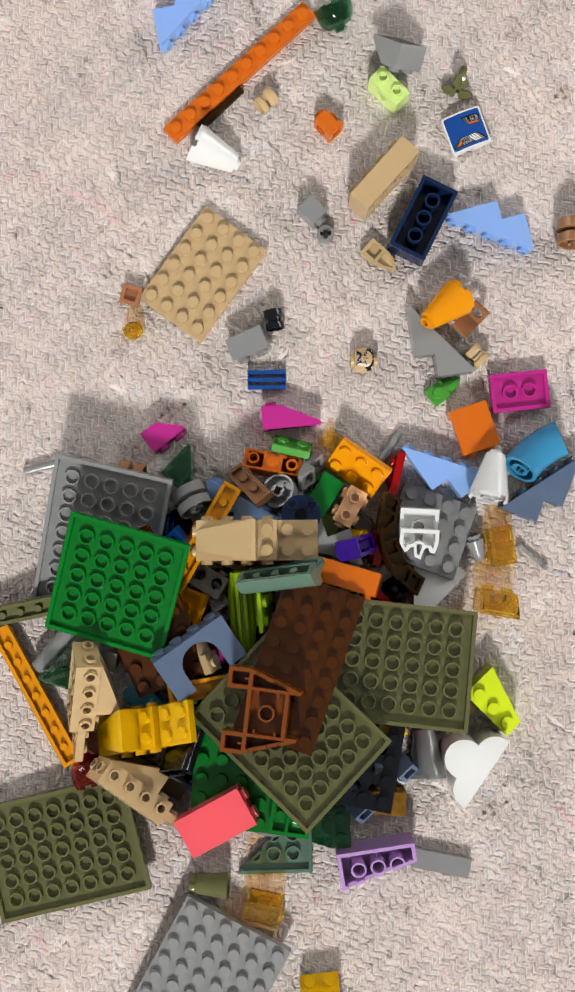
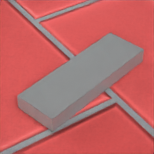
[411,846,472,879]

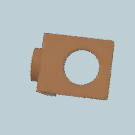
[452,300,490,338]

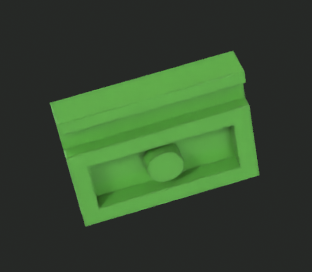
[271,435,312,460]

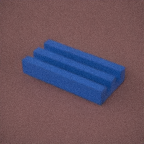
[248,370,286,390]

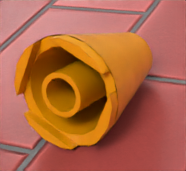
[420,279,475,329]

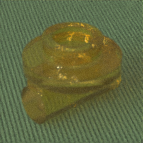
[122,320,143,340]

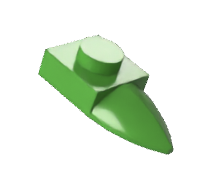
[424,376,460,407]

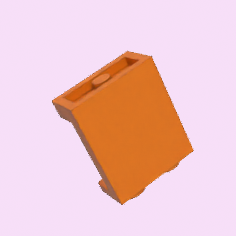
[446,400,501,459]

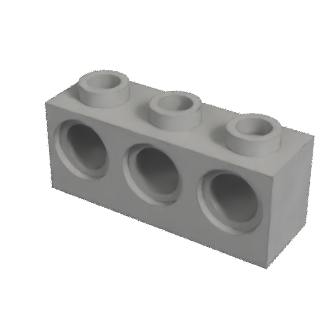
[189,563,229,602]

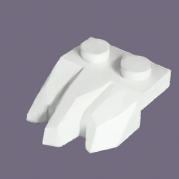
[398,507,440,560]

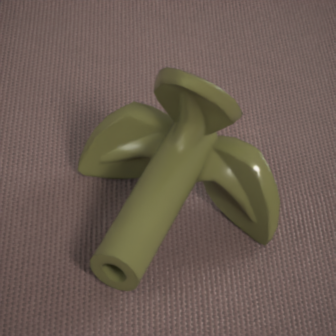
[441,65,473,100]

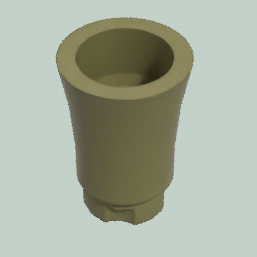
[188,871,231,900]

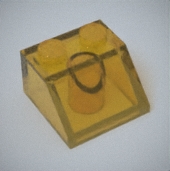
[472,584,520,620]
[242,887,285,926]

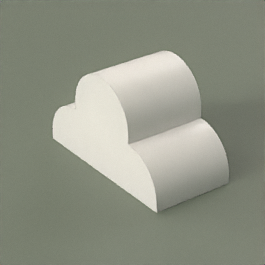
[439,727,510,808]

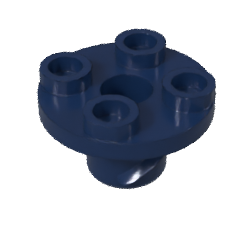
[281,495,321,524]

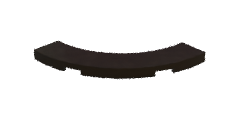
[376,491,425,596]

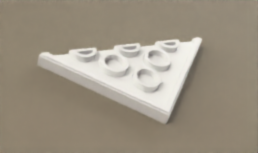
[412,565,467,607]

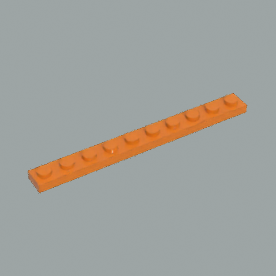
[163,2,316,145]

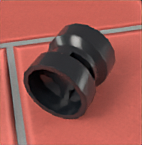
[263,308,285,332]
[381,577,408,603]

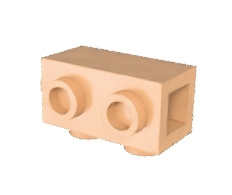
[330,485,369,530]

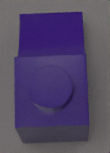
[335,532,377,562]

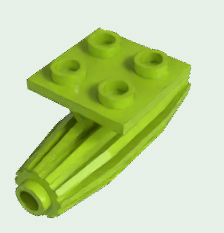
[228,570,274,653]

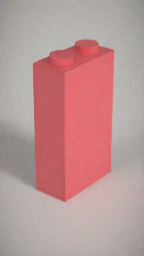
[174,782,260,859]

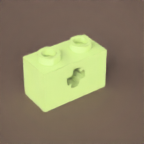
[367,65,410,115]

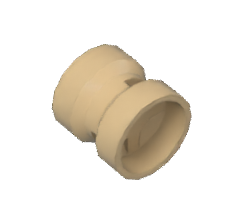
[252,87,279,115]
[463,342,491,369]

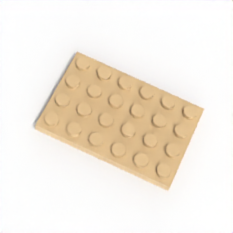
[140,207,267,344]

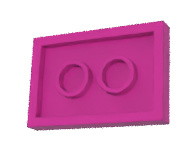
[488,369,551,414]

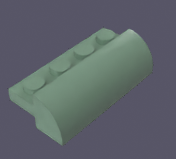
[235,557,325,594]

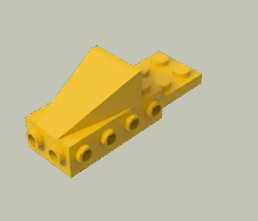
[97,700,197,759]

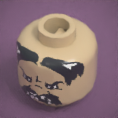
[350,348,378,373]

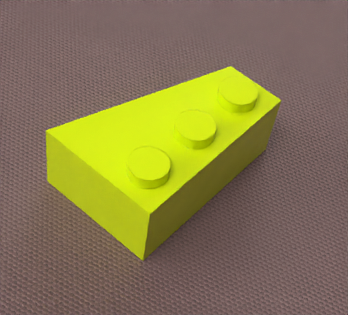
[471,663,520,736]

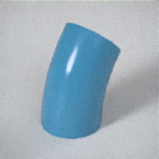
[506,421,569,482]

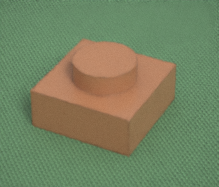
[119,283,144,308]

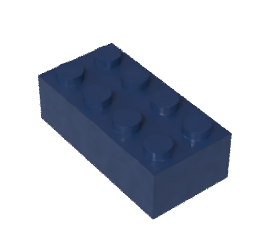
[387,175,458,267]

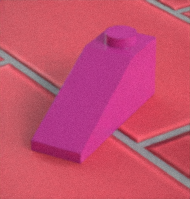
[261,402,321,432]

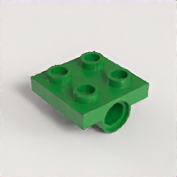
[268,800,309,839]

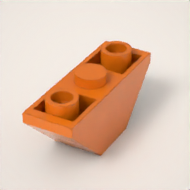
[242,448,303,478]

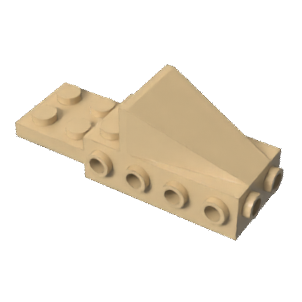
[192,516,318,565]
[66,641,120,762]
[86,755,179,830]

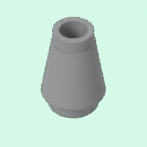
[466,532,486,562]

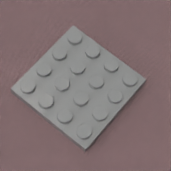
[396,482,477,580]

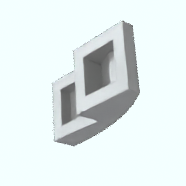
[298,451,324,491]

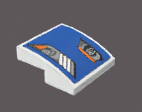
[441,106,492,157]

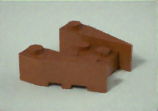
[219,664,304,754]

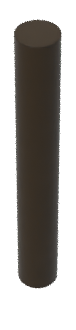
[198,86,244,128]

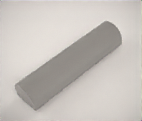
[32,631,77,673]

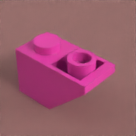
[140,422,187,454]

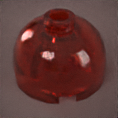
[71,752,99,790]

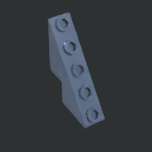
[498,456,575,522]

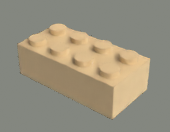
[348,136,420,222]

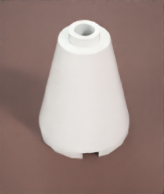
[186,124,241,173]
[468,449,509,505]

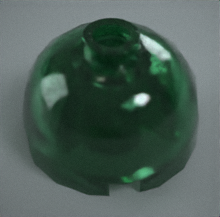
[314,0,353,33]

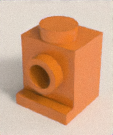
[314,109,344,143]

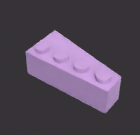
[335,832,417,892]

